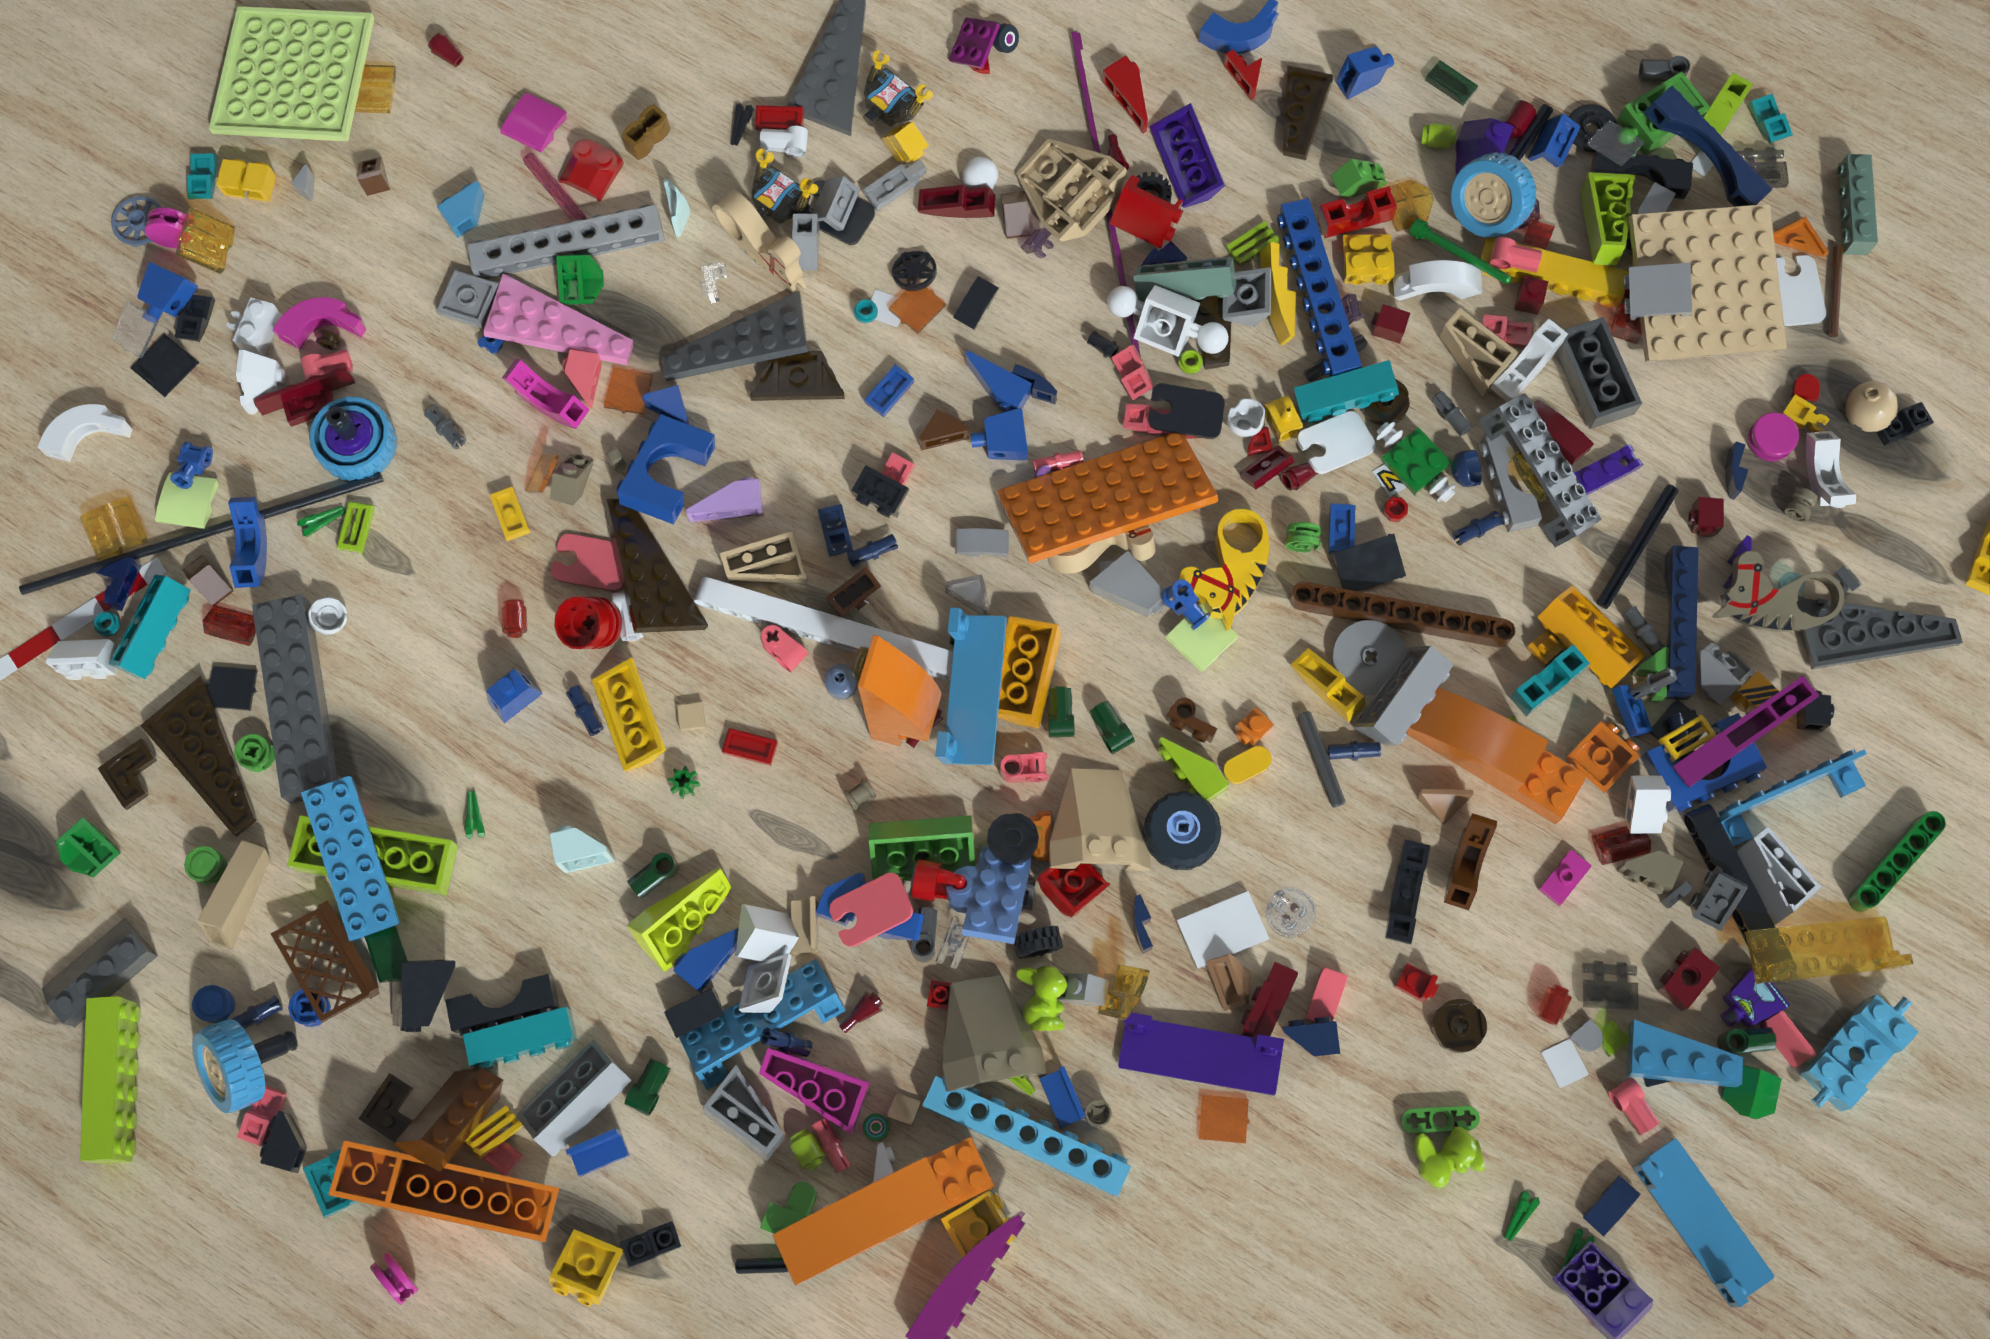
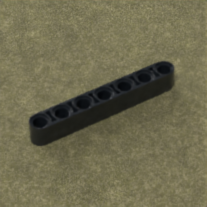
[1683,804,1793,977]

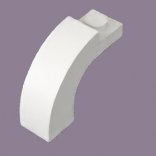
[1393,260,1483,301]
[1490,319,1568,402]
[37,404,133,462]
[1806,431,1856,508]

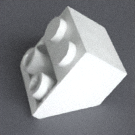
[46,639,117,680]

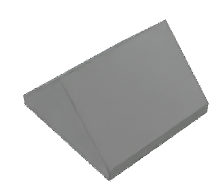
[1223,267,1271,327]

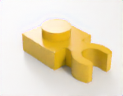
[1782,394,1830,432]

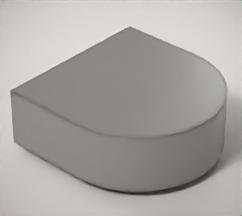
[1569,1019,1603,1052]

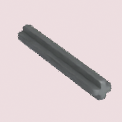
[1298,711,1346,808]

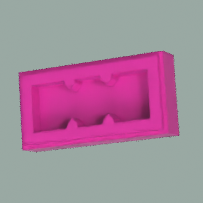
[1538,849,1592,906]

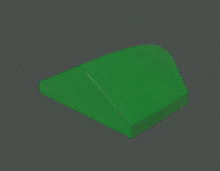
[556,255,604,305]
[56,817,121,877]
[1721,1066,1782,1120]

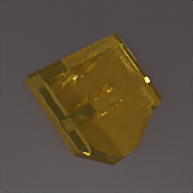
[1390,180,1434,232]

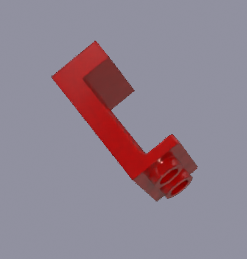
[1110,175,1183,249]

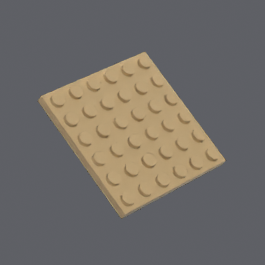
[1628,204,1787,362]

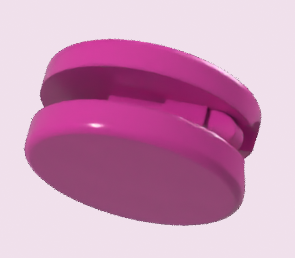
[145,207,194,248]
[1748,412,1799,462]
[370,1252,418,1305]

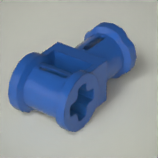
[170,441,213,489]
[1162,579,1210,630]

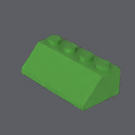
[869,815,975,881]

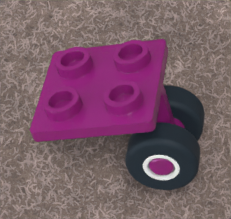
[949,17,1019,69]

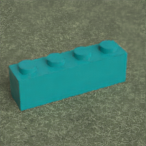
[1294,360,1399,423]
[109,574,191,679]
[463,1007,578,1070]

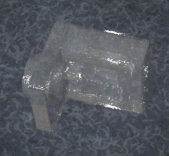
[700,262,729,303]

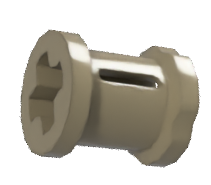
[843,778,876,811]

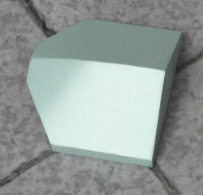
[663,179,691,237]

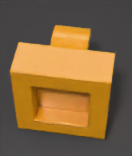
[1526,630,1564,667]

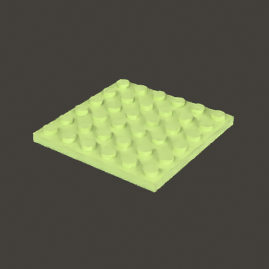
[209,6,374,141]

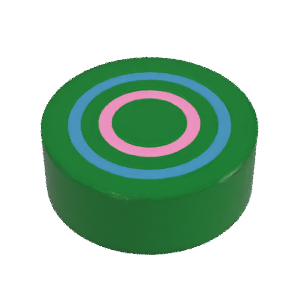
[863,1114,890,1141]

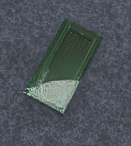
[1425,60,1478,106]

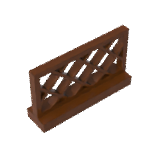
[270,900,380,1023]

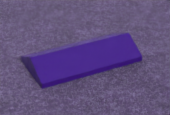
[1150,103,1226,208]

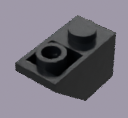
[260,1111,307,1173]

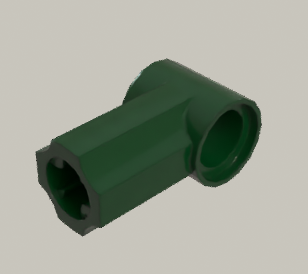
[1048,686,1075,738]
[1089,700,1135,755]
[627,853,679,899]
[1717,1027,1777,1054]
[624,1058,671,1116]

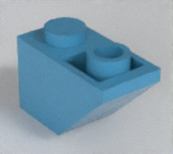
[437,181,485,238]

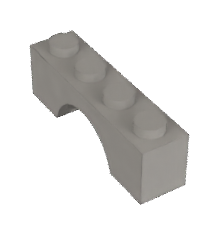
[1479,431,1542,533]

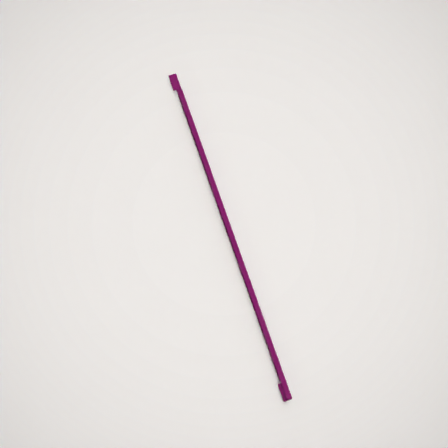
[1071,31,1141,357]

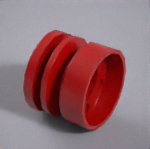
[554,596,622,649]

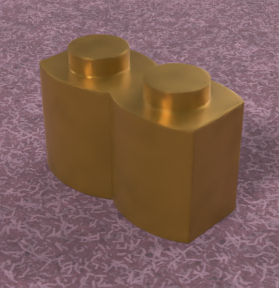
[621,104,670,160]

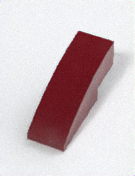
[918,185,996,218]
[1533,400,1594,466]

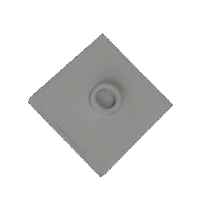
[436,269,499,329]

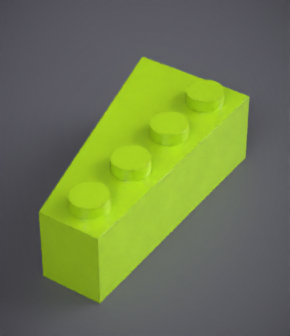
[1580,172,1635,266]

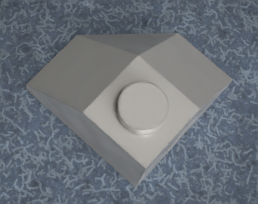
[1700,642,1755,705]

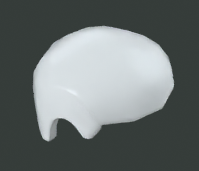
[962,156,999,191]
[1227,398,1265,437]
[308,597,348,635]

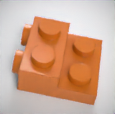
[1565,720,1640,793]

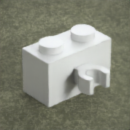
[226,298,282,357]
[1624,776,1671,833]

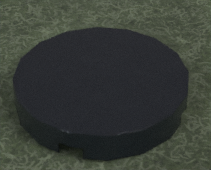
[987,813,1039,865]

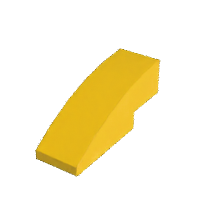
[1291,648,1366,722]

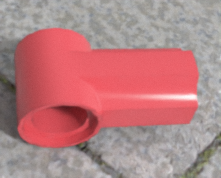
[1490,237,1542,272]
[301,349,353,381]
[1608,1077,1660,1135]

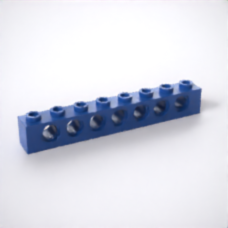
[1277,198,1362,377]

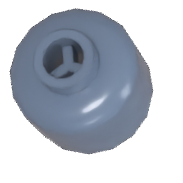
[824,664,858,700]

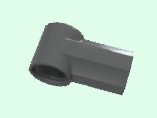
[1639,56,1691,82]
[911,907,938,963]

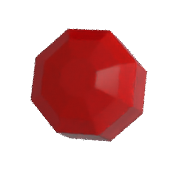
[1383,497,1408,522]

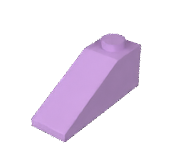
[686,477,764,522]

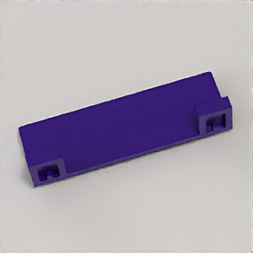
[1118,1011,1284,1096]

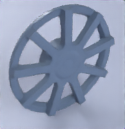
[111,196,161,247]

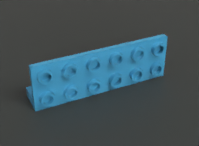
[935,608,1007,765]
[1718,749,1867,846]
[301,776,400,941]
[679,959,846,1090]
[1632,1139,1774,1308]

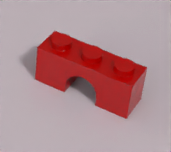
[1317,186,1397,238]

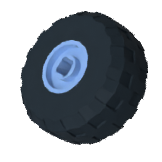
[1143,791,1221,871]

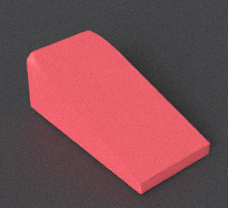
[1305,967,1348,1022]

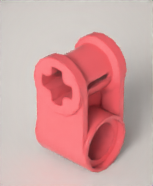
[761,625,808,672]
[999,752,1049,783]

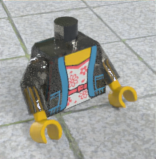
[863,50,933,126]
[751,149,818,224]

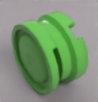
[1285,522,1321,552]
[234,734,275,772]
[184,846,227,885]

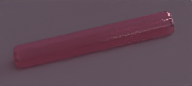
[523,153,587,220]

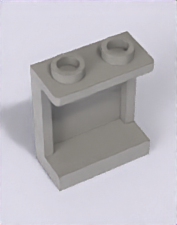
[1624,262,1692,320]

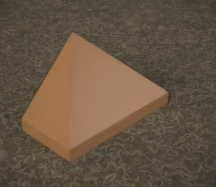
[1417,789,1473,825]
[1206,954,1250,1011]

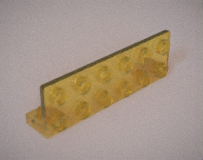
[1746,916,1913,984]

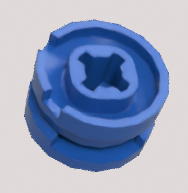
[192,985,235,1024]
[288,988,331,1027]

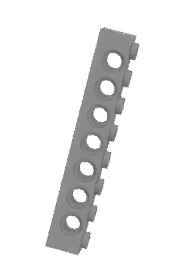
[467,205,665,279]

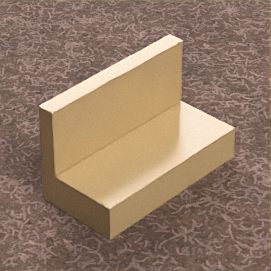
[791,896,819,954]

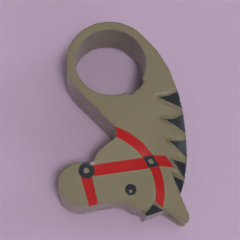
[1712,551,1844,632]

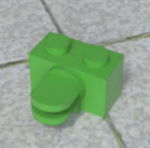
[760,1182,817,1234]

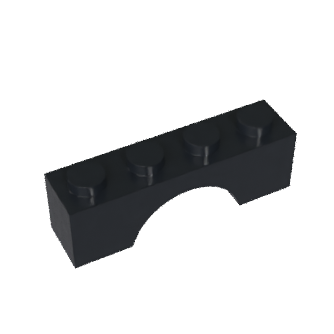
[1591,148,1693,200]
[445,974,560,1036]

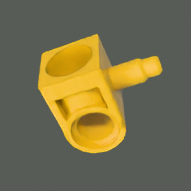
[1263,395,1303,443]

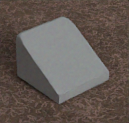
[291,165,315,201]

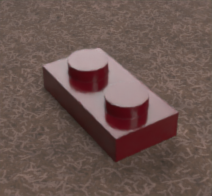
[1240,445,1295,490]

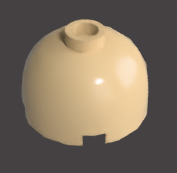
[1845,381,1898,432]

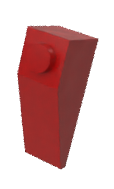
[1102,56,1148,133]

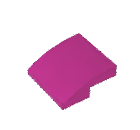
[500,93,567,152]

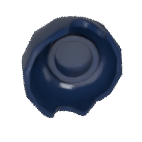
[1451,450,1482,487]

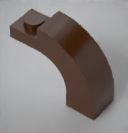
[1444,813,1497,911]

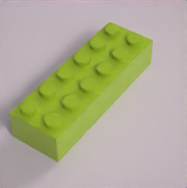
[287,815,458,896]
[80,996,141,1164]

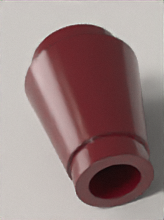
[428,33,464,67]
[1281,462,1319,491]

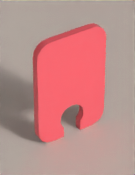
[551,534,623,592]
[829,873,913,947]

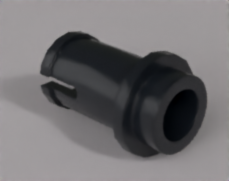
[1087,330,1119,359]

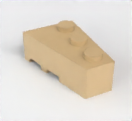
[1440,308,1518,398]
[720,531,808,583]

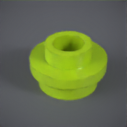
[1178,350,1203,374]

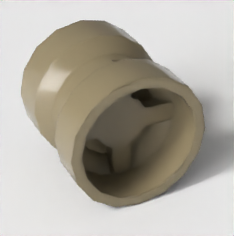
[1784,488,1818,522]
[1085,1099,1112,1129]

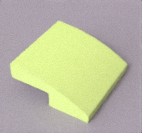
[155,472,219,529]
[1165,604,1239,672]

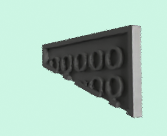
[787,0,866,136]
[662,291,809,381]
[1796,596,1963,670]

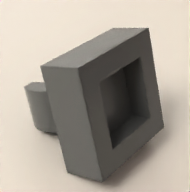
[1835,565,1863,594]

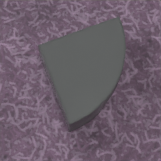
[1661,881,1692,909]

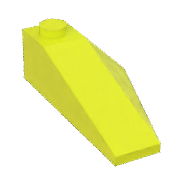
[626,867,732,972]

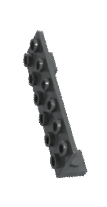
[1478,393,1601,547]

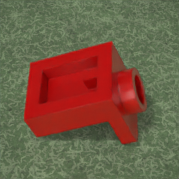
[1395,963,1439,1003]

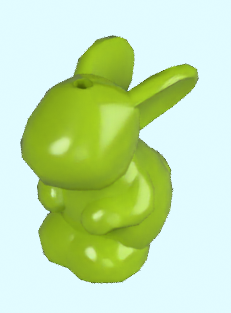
[1016,966,1068,1031]
[1413,1126,1485,1189]

